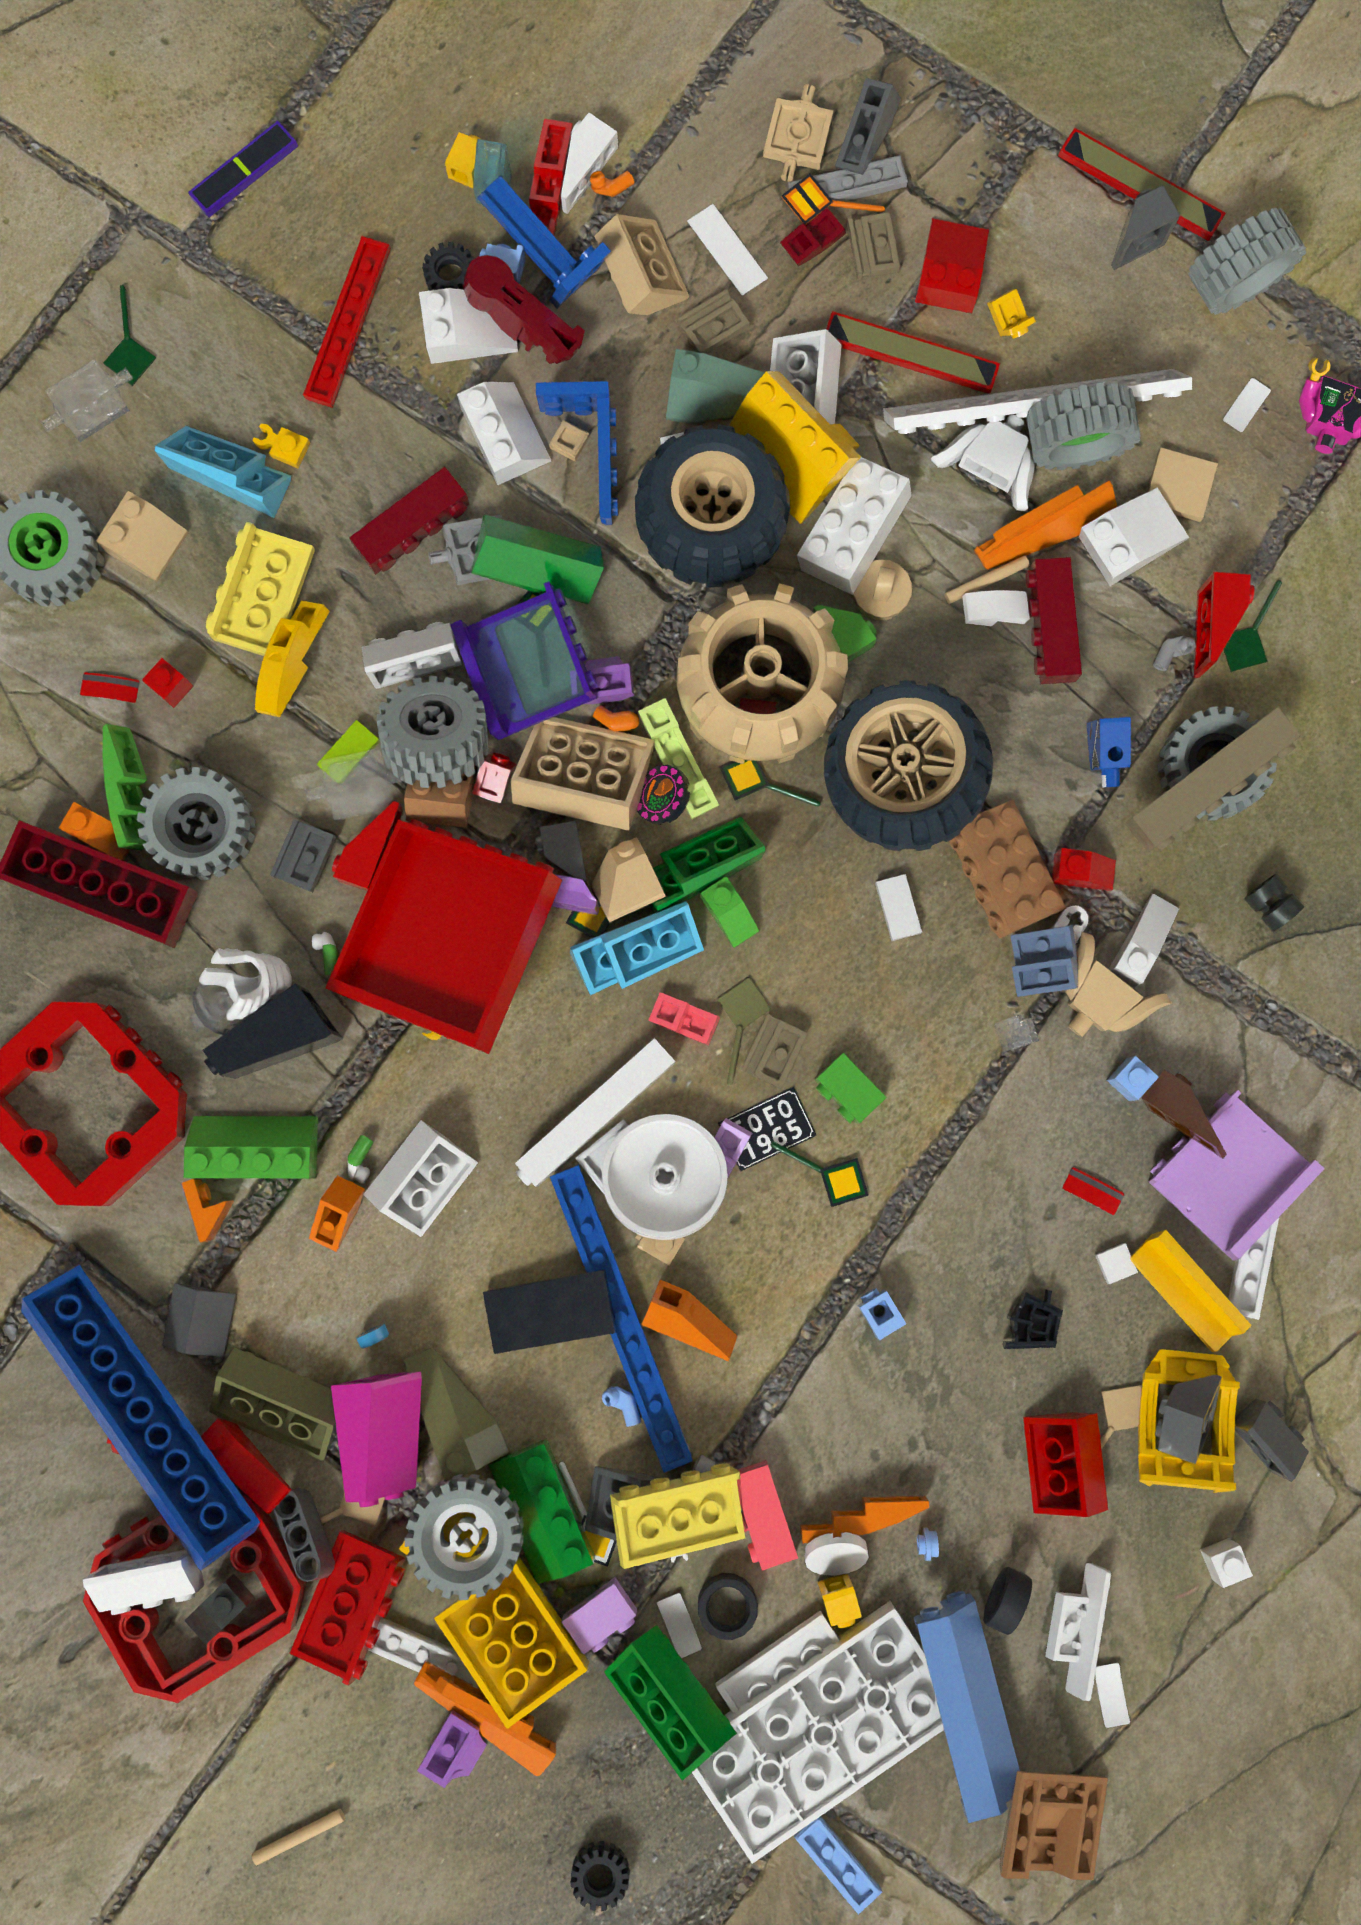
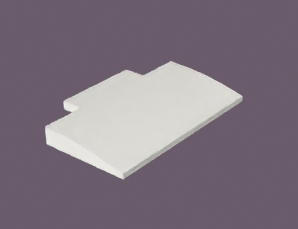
[692,1601,944,1864]

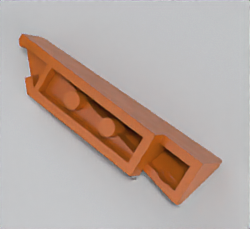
[974,480,1117,570]
[414,1661,556,1776]

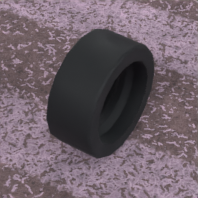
[983,1567,1032,1635]
[698,1573,758,1640]

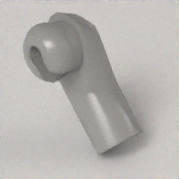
[1153,636,1195,671]

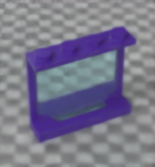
[450,581,598,740]

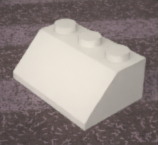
[770,329,841,424]
[457,382,551,485]
[362,622,462,689]
[363,1120,478,1237]
[83,1550,204,1615]

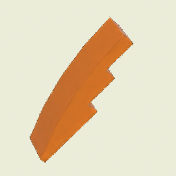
[800,1496,929,1544]

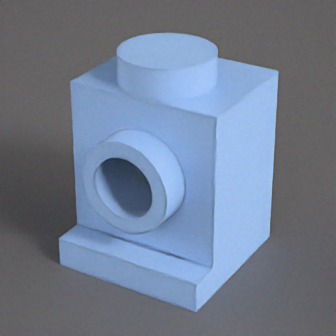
[480,243,526,284]
[857,1288,906,1340]

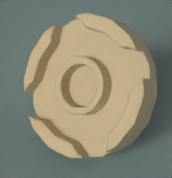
[852,560,912,620]

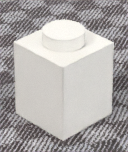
[1200,1538,1253,1588]

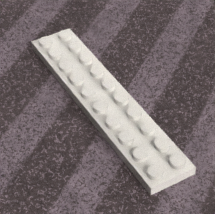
[883,369,1192,434]

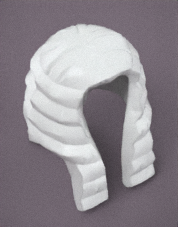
[199,948,292,1021]

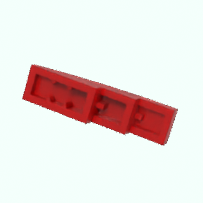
[529,119,573,237]

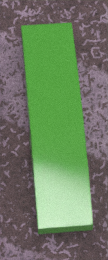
[103,724,147,850]

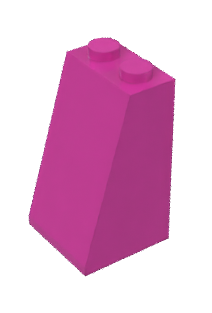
[331,1371,422,1507]

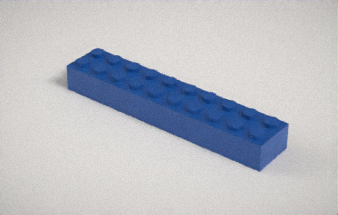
[21,1265,260,1571]

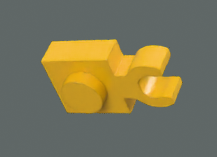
[253,424,310,469]

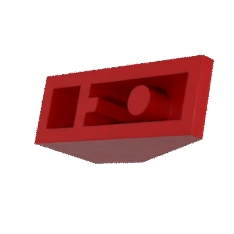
[332,801,404,891]
[201,1418,292,1514]

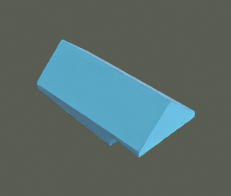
[155,426,291,518]
[570,901,704,995]

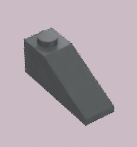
[835,78,901,175]

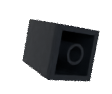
[202,983,343,1079]

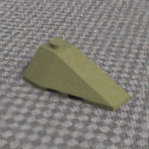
[404,1347,510,1481]

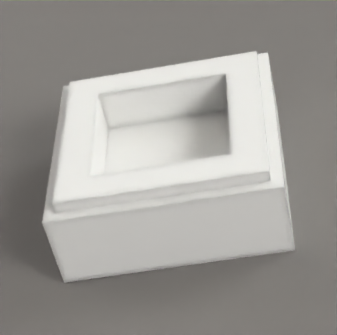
[1095,1243,1138,1284]

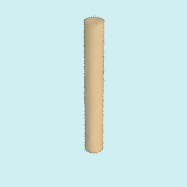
[944,555,1030,604]
[251,1809,345,1866]

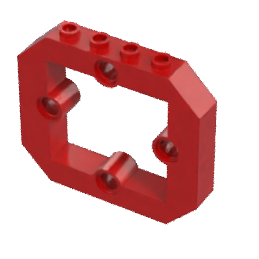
[0,1002,187,1206]
[83,1487,307,1703]

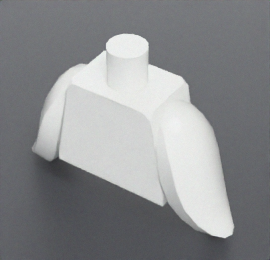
[930,415,1034,512]

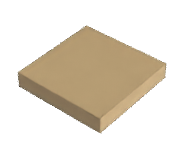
[1147,448,1218,522]

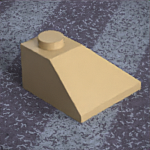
[591,837,666,922]

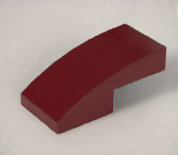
[780,207,846,266]

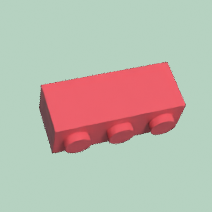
[737,1460,798,1571]

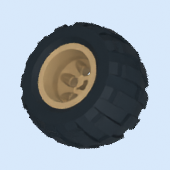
[635,424,790,588]

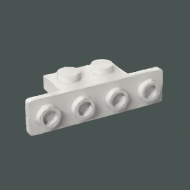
[1045,1563,1111,1701]

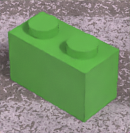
[815,1053,887,1124]

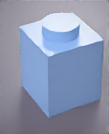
[1106,1056,1159,1101]

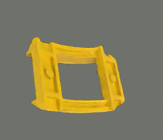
[1138,1349,1240,1493]

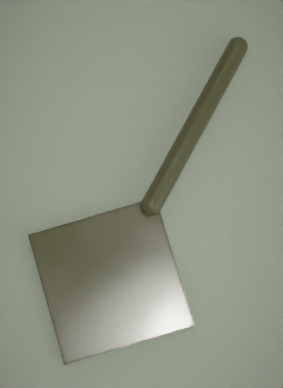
[717,978,771,1085]

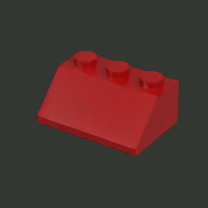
[1023,1412,1108,1517]

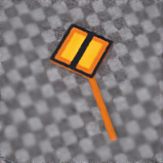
[781,173,885,225]

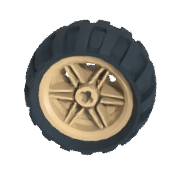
[824,680,993,851]

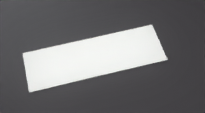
[687,204,768,295]

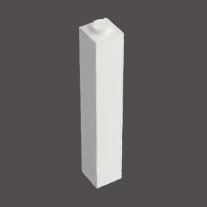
[515,1038,675,1187]

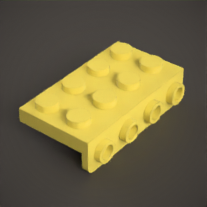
[206,522,315,656]
[610,1463,745,1569]

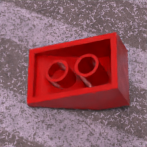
[915,218,989,314]
[1193,572,1255,678]

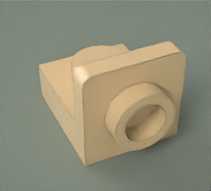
[635,1234,685,1266]

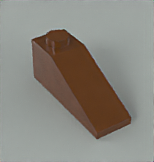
[1142,1070,1227,1159]

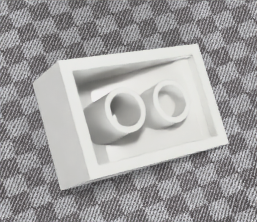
[419,288,518,364]
[1079,488,1189,586]

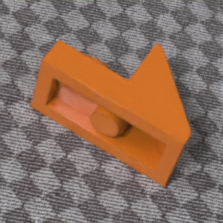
[182,1179,234,1243]

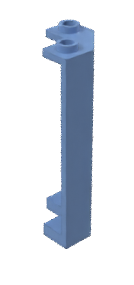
[914,1591,1020,1823]

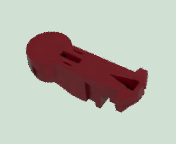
[463,255,585,364]

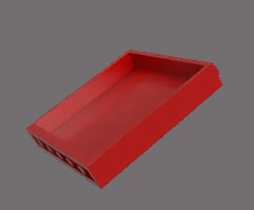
[325,819,562,1054]

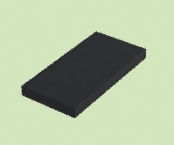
[483,1269,617,1354]

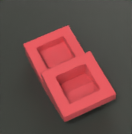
[648,992,720,1046]

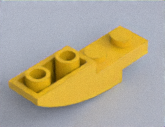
[255,601,330,717]

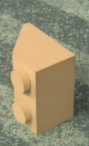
[96,491,188,582]

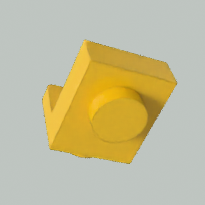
[987,289,1036,339]

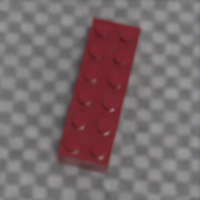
[0,820,199,949]

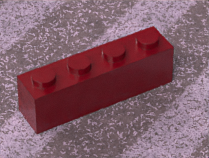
[349,466,470,575]
[1025,557,1082,685]

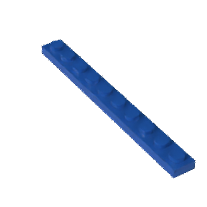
[550,1165,693,1473]

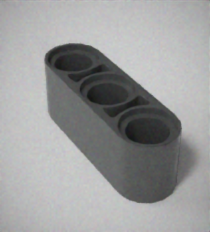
[274,1488,335,1582]

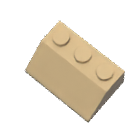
[594,214,689,315]

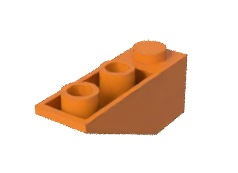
[641,1280,737,1362]

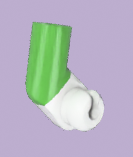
[312,932,339,975]
[348,1135,373,1184]

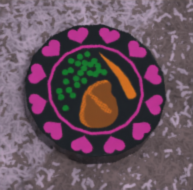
[637,764,690,825]

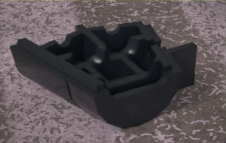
[1002,1289,1063,1349]

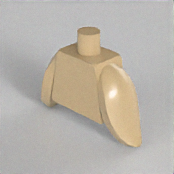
[1065,931,1173,1037]

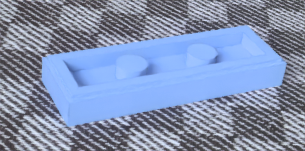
[794,1816,882,1915]

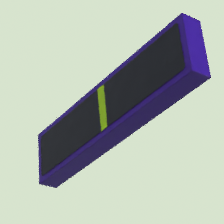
[188,121,298,218]

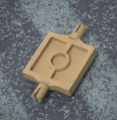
[763,84,833,182]

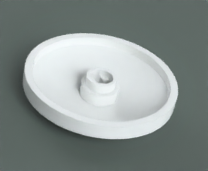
[602,1114,728,1240]

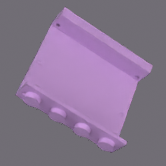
[1148,1090,1325,1260]

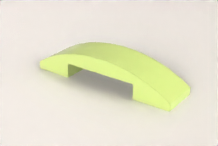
[638,698,719,819]

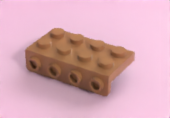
[949,800,1066,939]

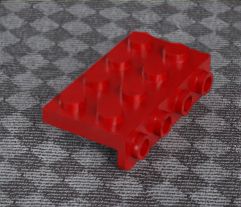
[289,1530,405,1686]

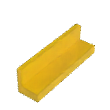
[1130,1229,1252,1352]

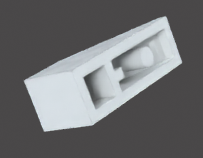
[561,113,618,214]
[1109,893,1179,987]

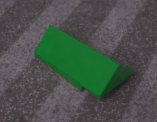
[471,514,604,604]
[649,817,766,914]

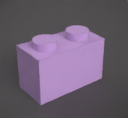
[562,1577,637,1654]

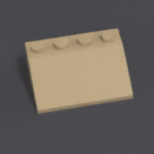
[511,717,655,831]

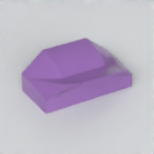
[570,656,634,704]
[551,874,600,915]
[417,1710,487,1788]

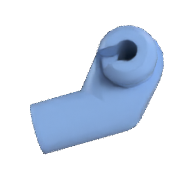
[602,1386,641,1427]

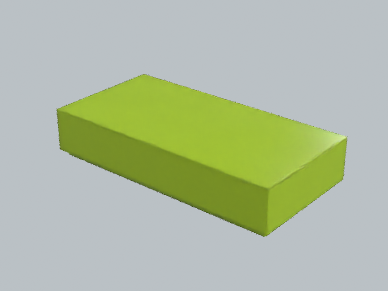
[316,720,380,786]

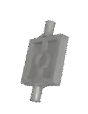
[428,515,502,585]

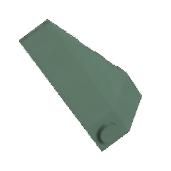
[666,349,764,424]

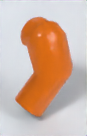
[590,171,635,197]
[593,705,640,732]

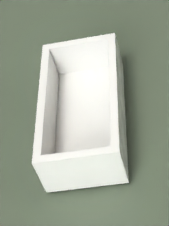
[797,457,912,595]

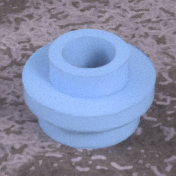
[917,1528,939,1561]

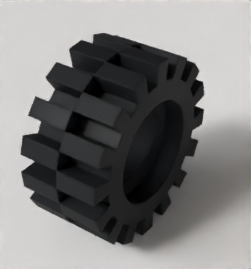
[422,242,474,291]
[570,1841,630,1911]

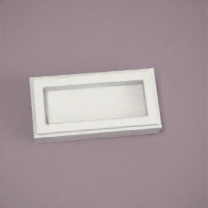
[875,874,922,941]

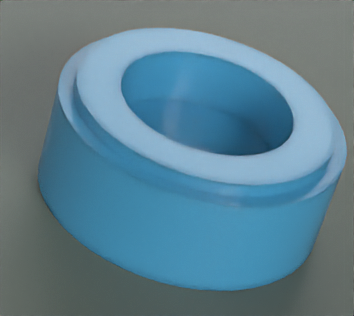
[356,1324,389,1349]

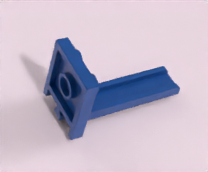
[477,176,611,309]
[536,381,618,525]

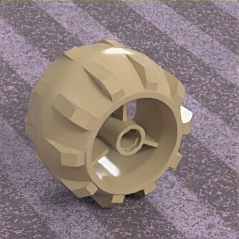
[676,583,848,764]

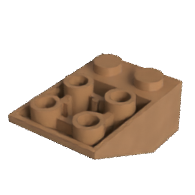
[404,765,477,828]

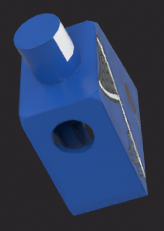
[1086,717,1131,788]

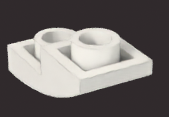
[962,590,1030,626]

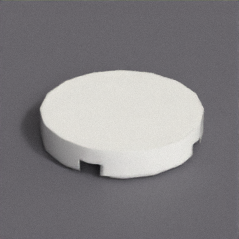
[804,1532,869,1576]

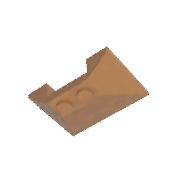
[999,1771,1108,1880]

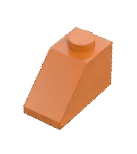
[59,802,130,861]
[309,1175,365,1252]

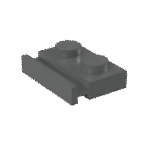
[270,819,337,893]

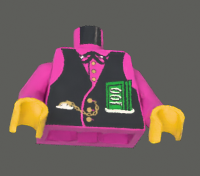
[1299,357,1361,454]

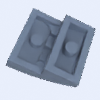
[1010,925,1078,997]

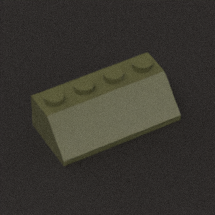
[209,1347,337,1462]

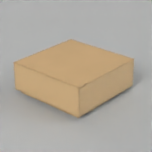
[549,420,590,462]

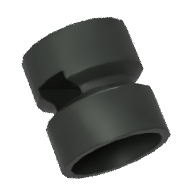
[1244,874,1305,932]

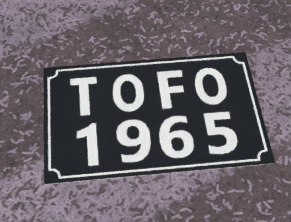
[718,1087,817,1172]

